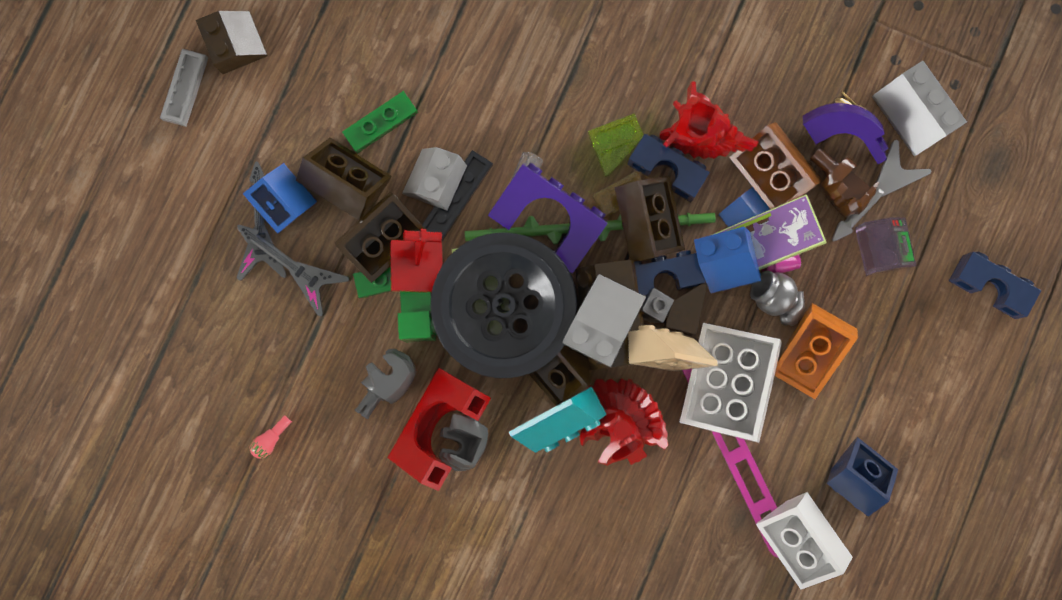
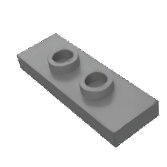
[160,49,208,127]

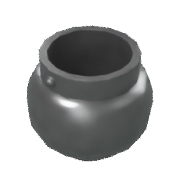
[750,270,798,316]

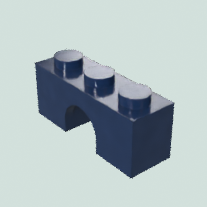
[627,134,710,203]
[634,250,705,297]
[949,252,1042,319]

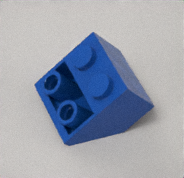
[243,163,317,234]

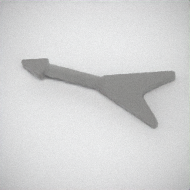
[832,140,931,242]

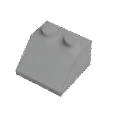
[402,147,467,210]

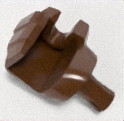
[810,148,879,217]

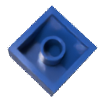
[694,227,761,293]

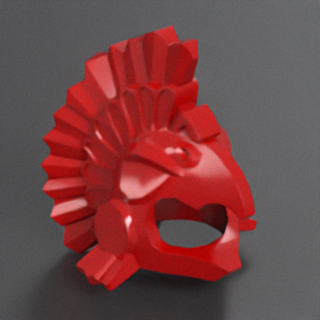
[660,81,759,159]
[580,378,669,466]

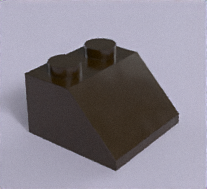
[196,11,268,74]

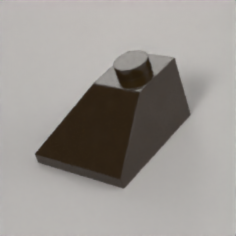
[529,345,591,406]

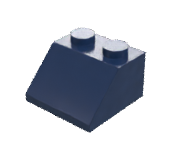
[827,437,898,517]

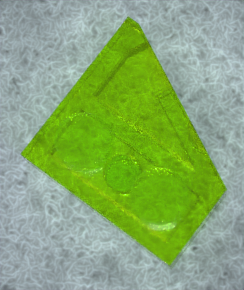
[588,113,644,177]

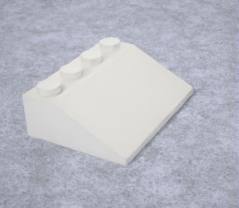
[680,323,782,443]

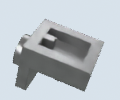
[641,288,674,323]

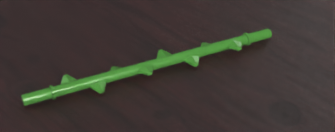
[465,213,716,244]

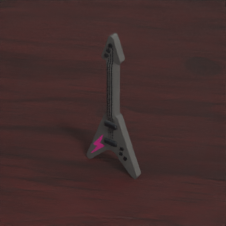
[237,161,287,281]
[237,225,349,316]

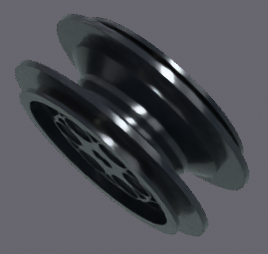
[431,232,577,378]

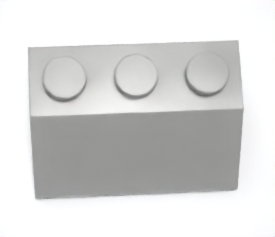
[872,61,967,157]

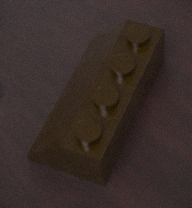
[575,260,643,370]

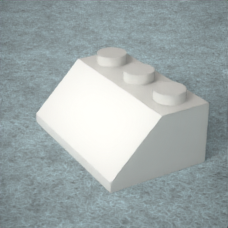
[756,492,853,589]

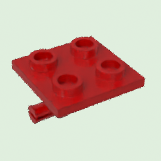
[391,229,442,292]

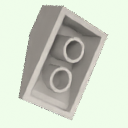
[562,274,646,368]

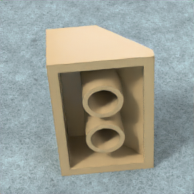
[628,325,718,371]

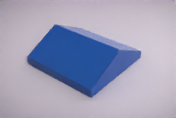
[718,187,771,227]

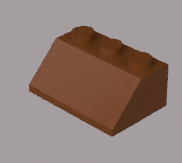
[729,122,823,209]

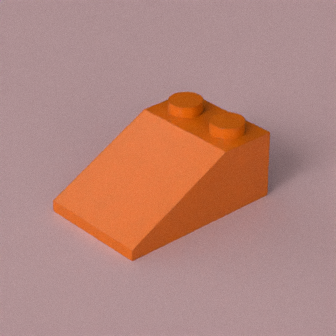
[775,303,858,399]

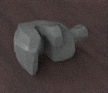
[355,349,417,419]
[438,414,488,471]

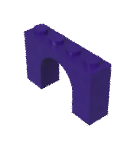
[488,162,608,273]

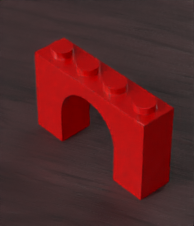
[387,368,491,491]

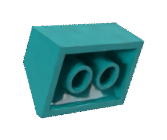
[509,387,607,453]

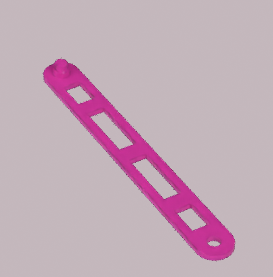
[682,369,779,558]

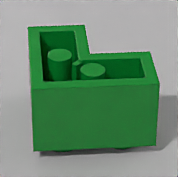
[398,291,437,343]

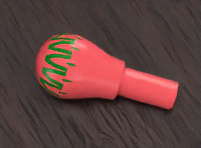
[250,415,292,459]

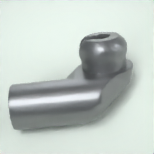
[780,291,805,326]

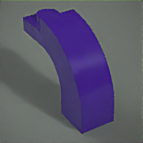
[803,103,889,164]

